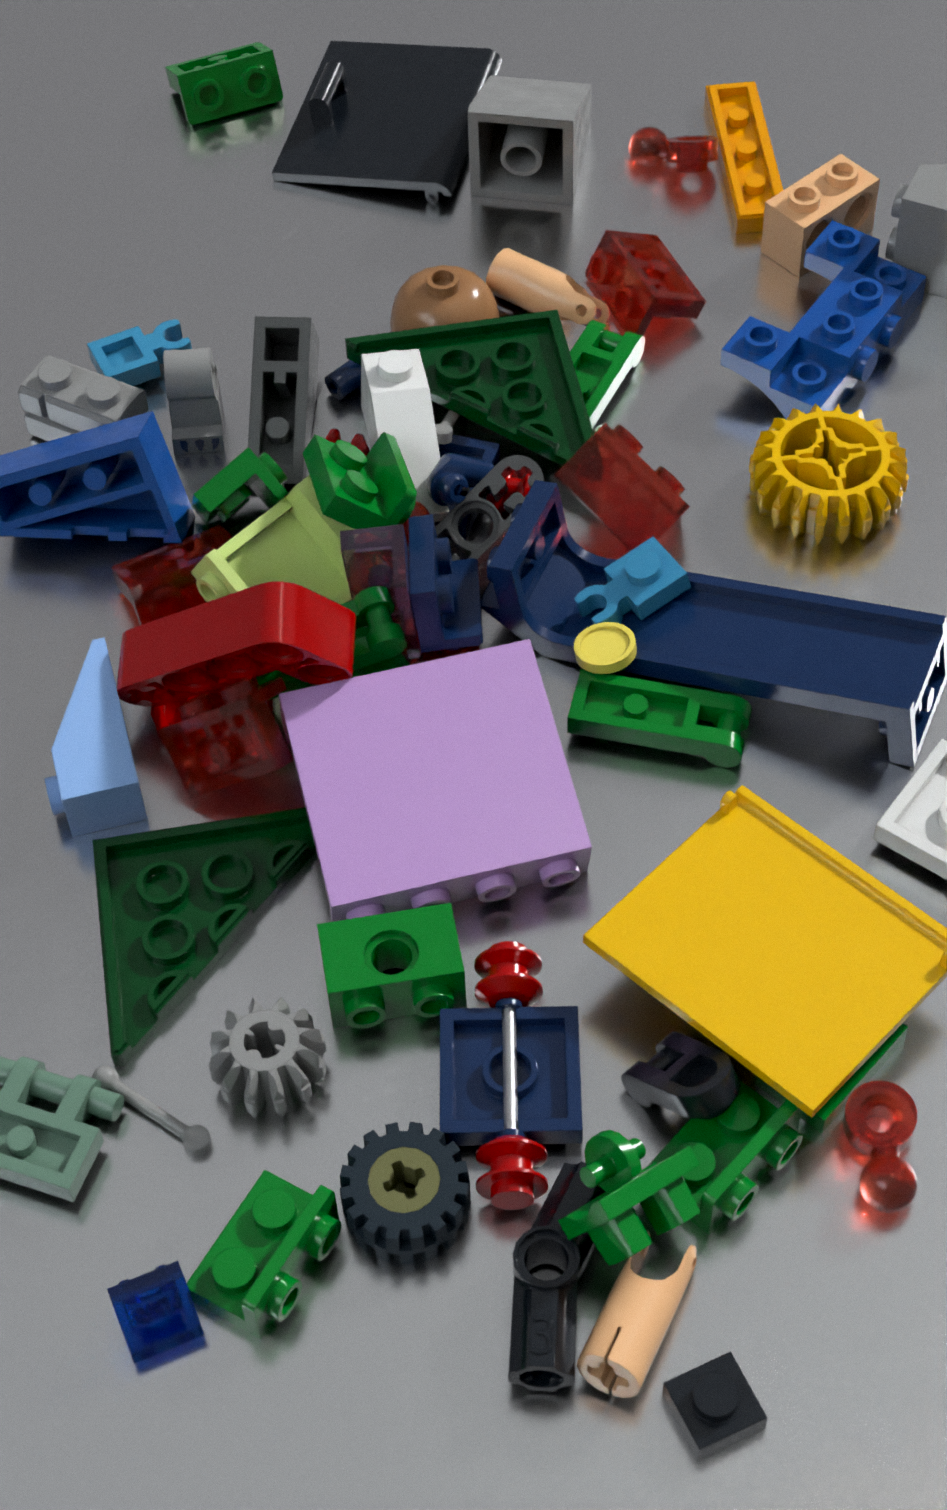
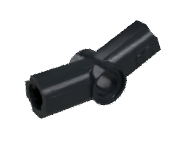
[508,1161,605,1392]

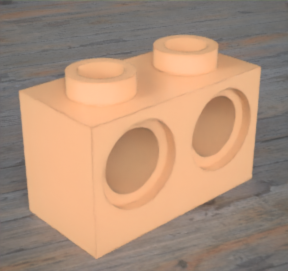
[761,154,880,278]

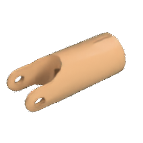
[486,248,610,325]
[577,1231,697,1398]

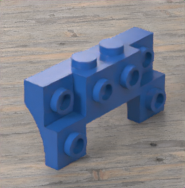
[720,220,927,420]

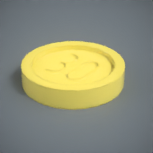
[574,622,637,674]

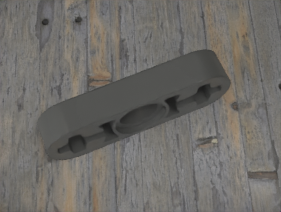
[406,455,544,581]

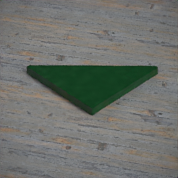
[345,310,604,481]
[92,807,316,1068]

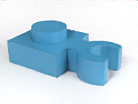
[87,319,192,386]
[574,536,691,625]

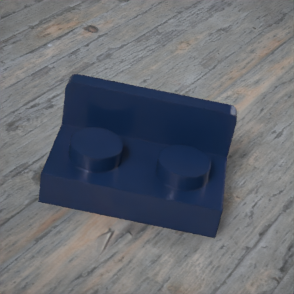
[408,514,483,653]

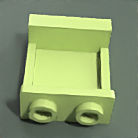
[191,475,390,604]

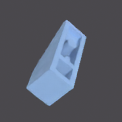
[44,637,148,837]

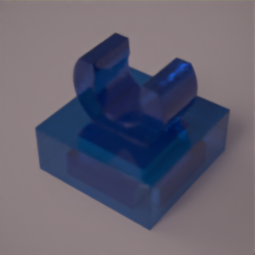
[107,1261,205,1364]

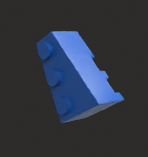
[0,411,195,543]

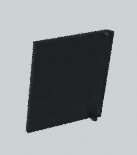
[272,41,502,203]

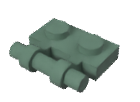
[0,1056,124,1202]

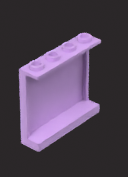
[279,639,592,922]

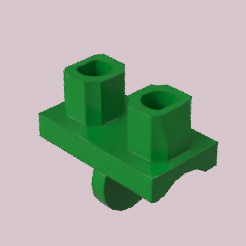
[558,1130,701,1266]

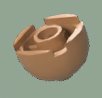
[390,265,500,332]

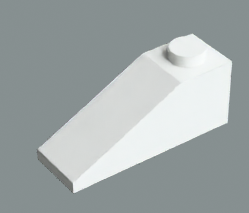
[361,349,449,526]

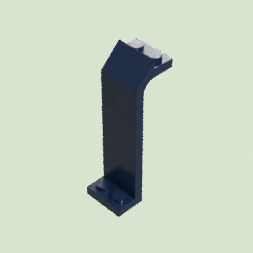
[481,480,947,767]

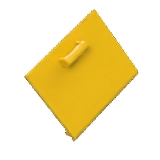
[583,785,947,1118]

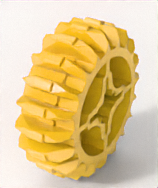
[749,403,909,545]

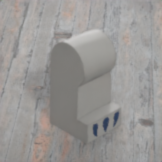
[163,347,225,456]

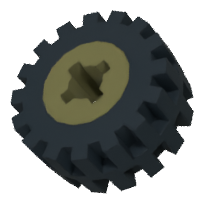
[340,1122,470,1265]

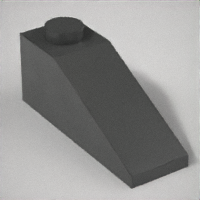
[248,316,319,487]

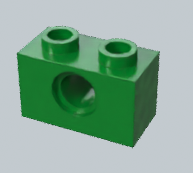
[317,903,467,1028]

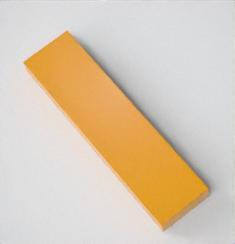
[705,81,783,234]

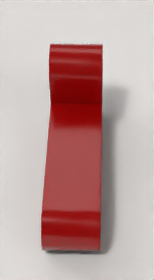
[116,581,357,707]

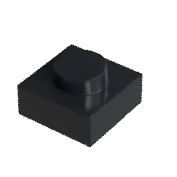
[662,1351,768,1461]

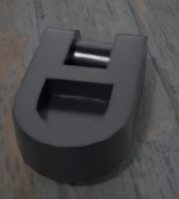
[621,1031,741,1119]

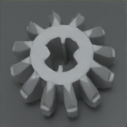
[208,996,327,1118]

